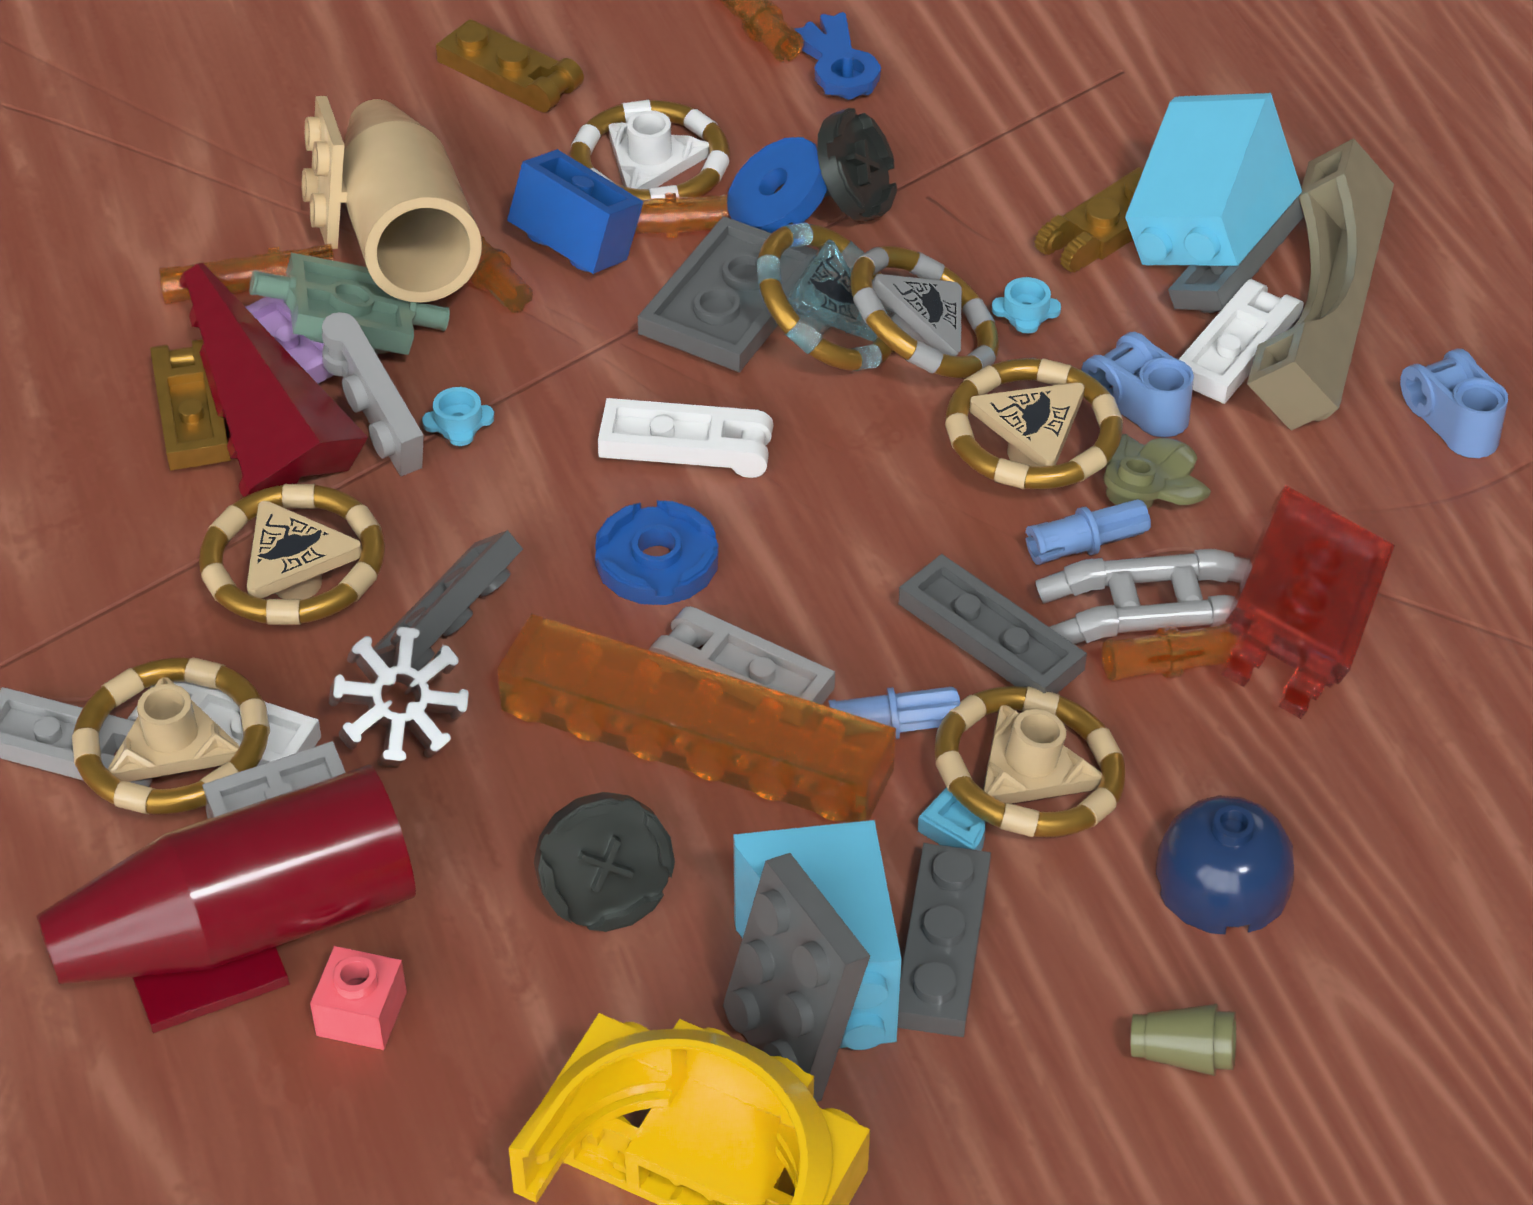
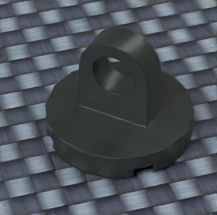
[817,108,897,221]
[534,792,675,932]

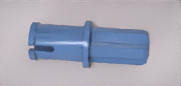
[1025,499,1151,565]
[829,687,960,742]

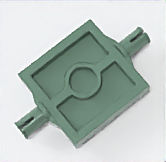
[249,252,450,355]

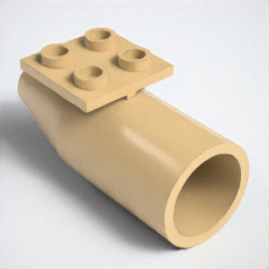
[302,96,482,302]

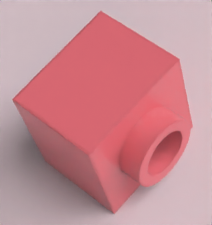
[310,946,407,1050]

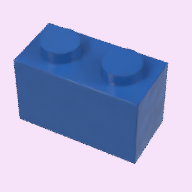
[507,149,644,274]

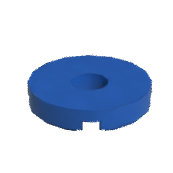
[727,137,827,233]
[595,500,719,605]

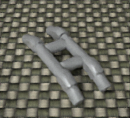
[1035,549,1276,645]

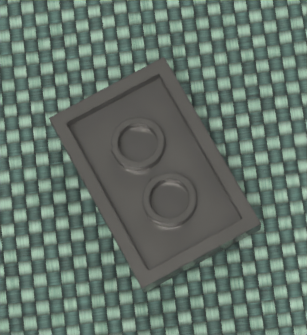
[638,216,823,372]
[723,853,870,1102]

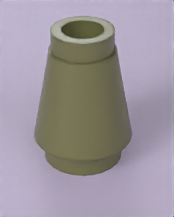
[1131,1004,1236,1076]

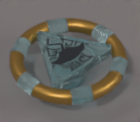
[757,223,894,371]

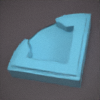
[918,787,986,851]

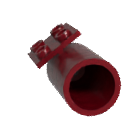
[36,765,416,1033]

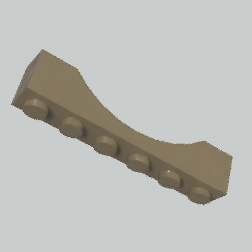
[1247,138,1394,431]

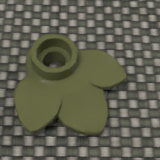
[1103,434,1211,509]

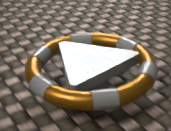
[850,246,999,378]

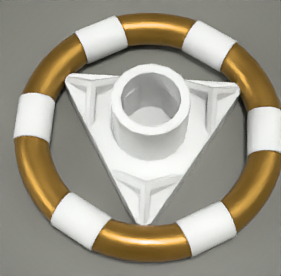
[570,100,730,211]

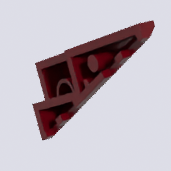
[179,263,368,498]

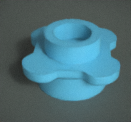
[992,277,1061,333]
[422,387,494,446]

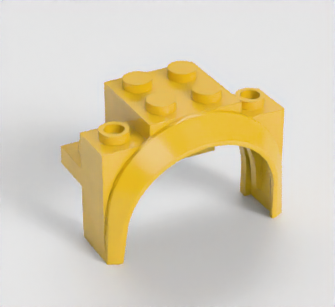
[508,1013,870,1205]

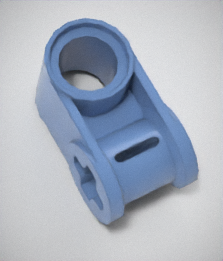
[1081,332,1194,437]
[1400,348,1508,458]

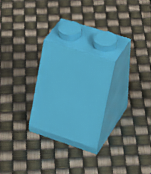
[1125,93,1302,266]
[733,820,902,1050]

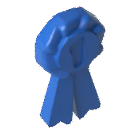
[791,12,881,100]

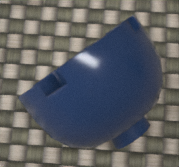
[1156,795,1294,935]

